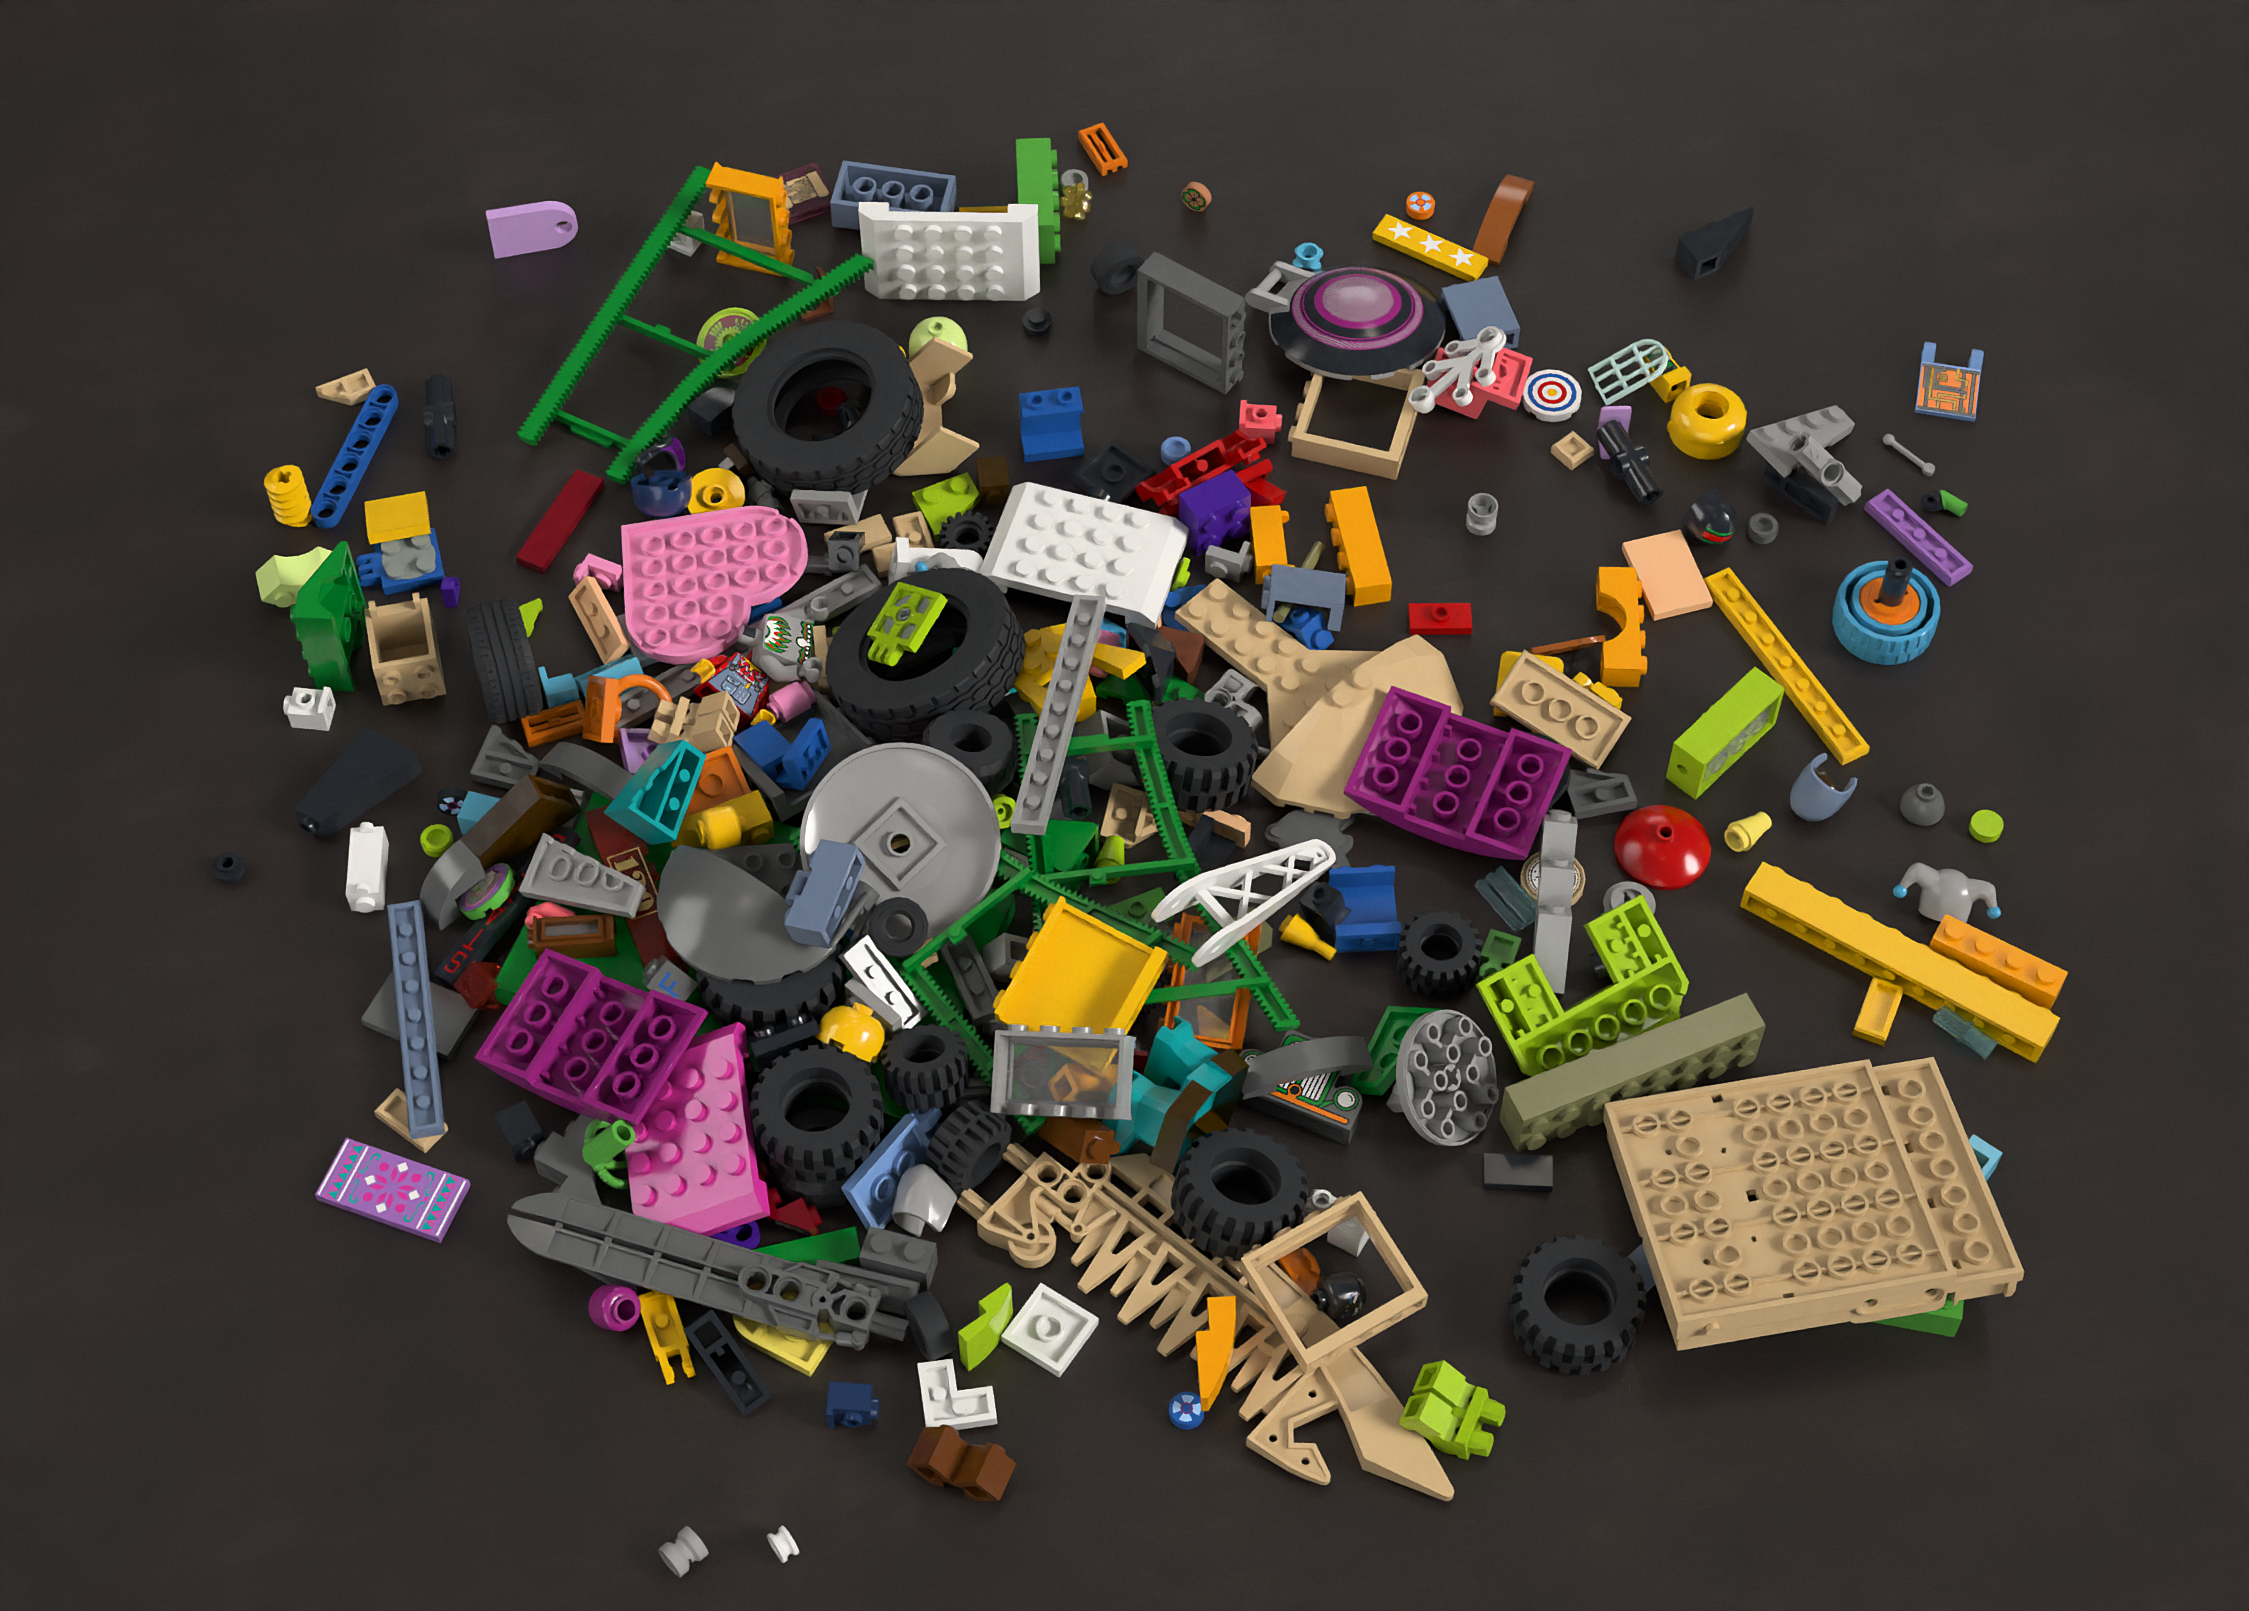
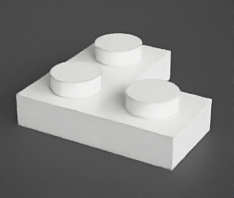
[917,1358,997,1430]

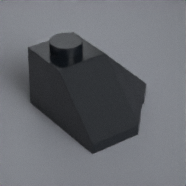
[1126,622,1177,707]

